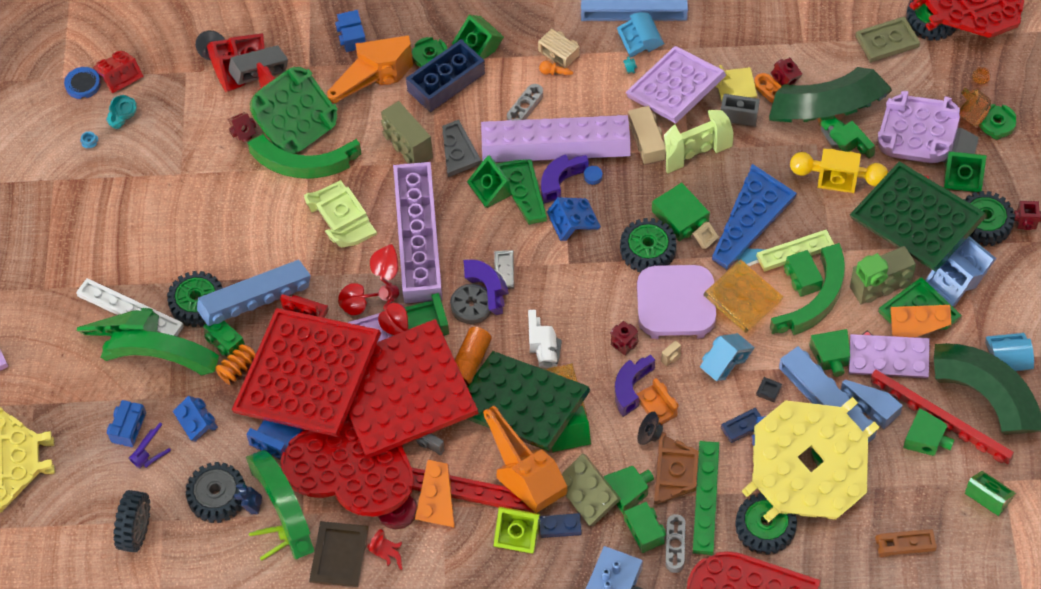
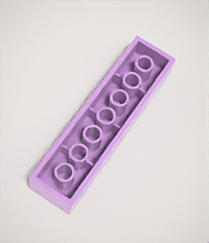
[481,115,630,162]
[393,162,442,304]

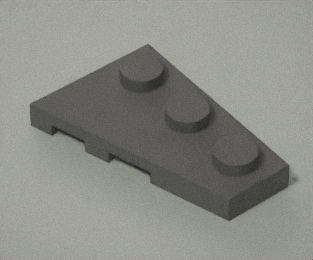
[442,120,481,177]

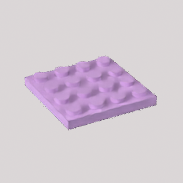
[626,46,726,123]

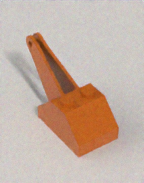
[327,35,413,103]
[483,406,567,513]

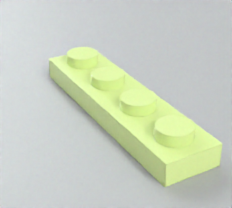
[756,229,834,272]

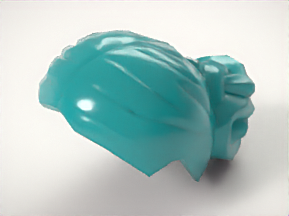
[106,95,137,129]

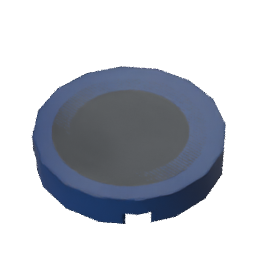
[64,67,100,99]

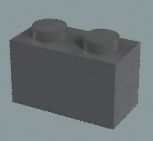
[721,94,760,127]

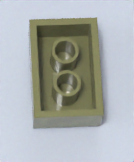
[381,101,433,164]
[850,246,916,305]

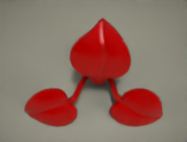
[338,244,409,335]

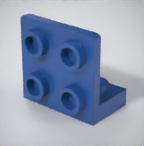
[547,197,601,241]
[246,420,303,459]

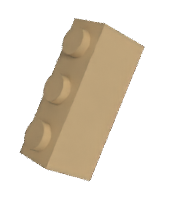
[628,106,666,164]

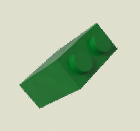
[652,182,710,241]

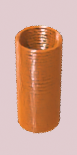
[455,327,492,386]

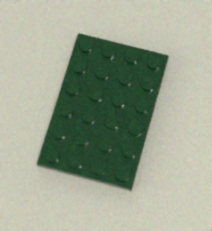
[850,161,986,272]
[467,351,591,452]

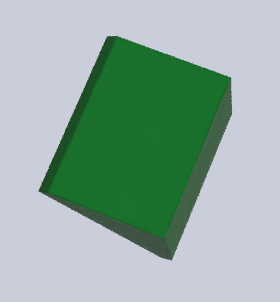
[944,151,987,192]
[467,155,510,208]
[551,406,591,453]
[964,471,1016,516]

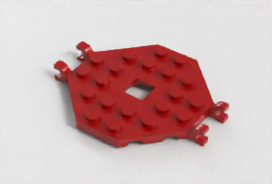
[909,0,1025,38]

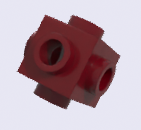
[770,57,803,86]
[228,112,257,142]
[1014,201,1041,230]
[610,321,639,356]

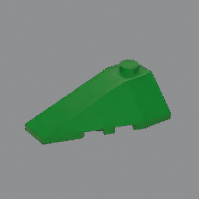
[76,308,159,336]

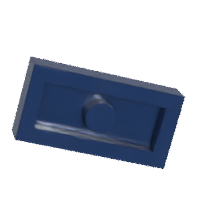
[721,407,762,443]
[540,513,582,538]

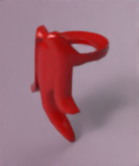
[367,529,403,570]

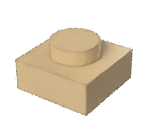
[693,222,719,249]
[661,340,681,367]

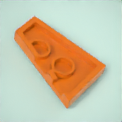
[891,305,951,338]
[415,460,455,528]

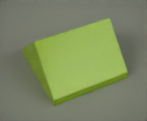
[493,507,540,554]

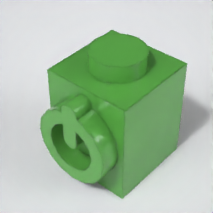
[856,253,888,287]

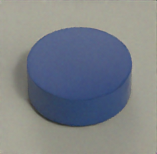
[584,166,602,185]

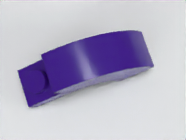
[541,154,589,204]
[463,260,509,315]
[615,354,655,417]

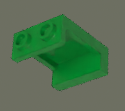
[404,293,449,336]

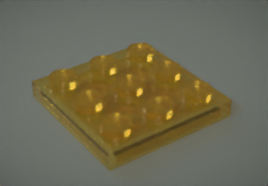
[703,260,784,333]

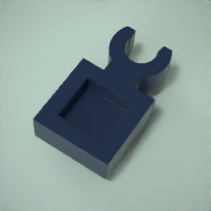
[234,484,262,515]

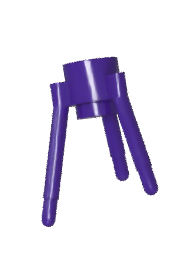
[129,423,171,469]

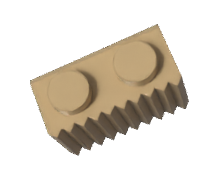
[538,29,580,68]

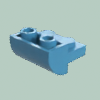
[617,12,664,57]
[985,333,1034,371]

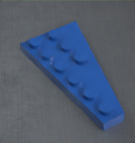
[712,164,797,270]

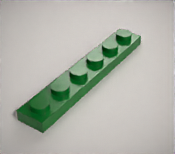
[693,441,719,555]

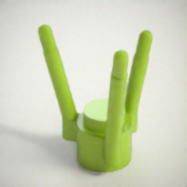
[249,525,289,560]

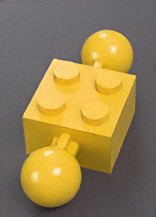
[790,148,888,193]

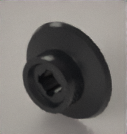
[195,30,225,60]
[637,412,663,445]

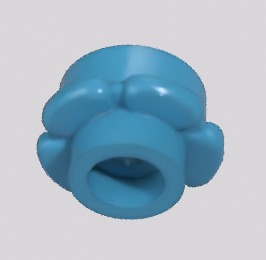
[80,131,98,148]

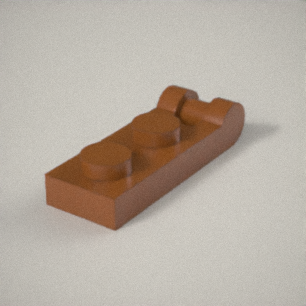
[875,529,937,557]

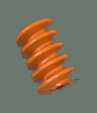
[215,345,256,385]

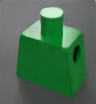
[809,329,850,377]
[903,408,955,456]
[603,466,654,515]

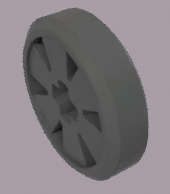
[450,284,491,324]

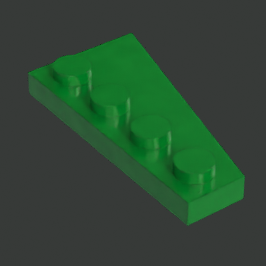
[497,159,547,225]

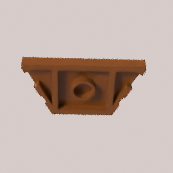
[654,432,699,504]

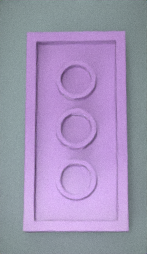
[849,334,929,378]

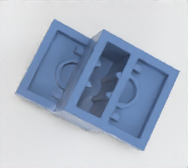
[925,236,997,306]

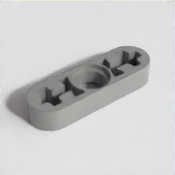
[507,84,543,121]
[666,514,685,573]

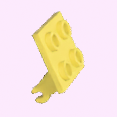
[716,65,757,102]

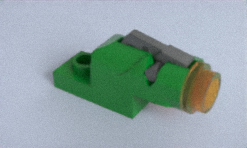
[817,115,875,158]

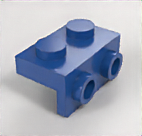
[173,396,218,442]

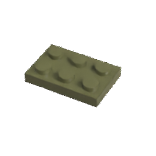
[855,16,920,63]
[562,454,621,526]

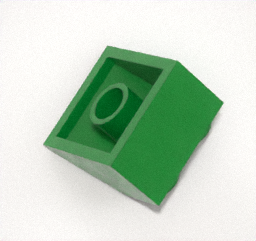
[451,15,504,60]

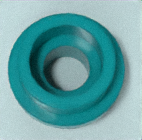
[623,56,637,74]

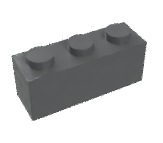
[228,45,288,85]

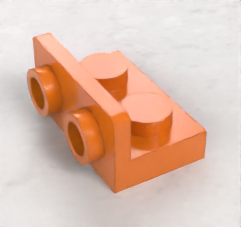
[637,378,679,424]

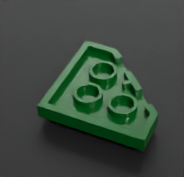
[878,277,962,330]

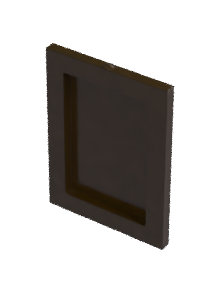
[309,521,369,587]

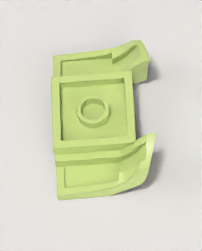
[664,110,733,174]
[304,180,377,247]

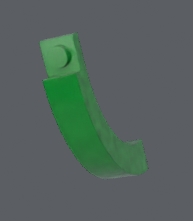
[247,134,362,179]
[770,243,845,336]
[100,330,219,376]
[246,450,315,559]

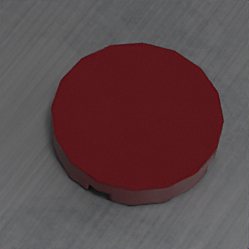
[378,496,417,529]

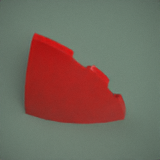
[207,33,265,92]

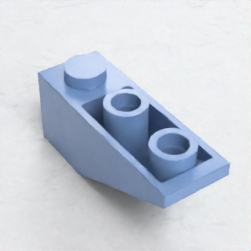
[841,380,903,429]

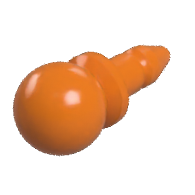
[539,60,574,75]

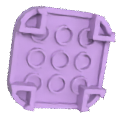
[878,91,960,163]
[637,265,716,339]

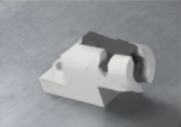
[528,310,562,369]

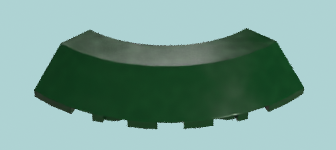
[769,67,892,122]
[934,343,1041,435]

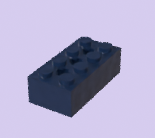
[406,40,485,113]

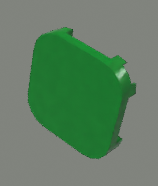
[250,66,338,154]

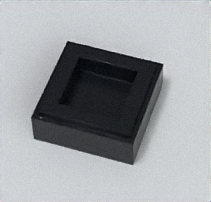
[756,377,782,403]

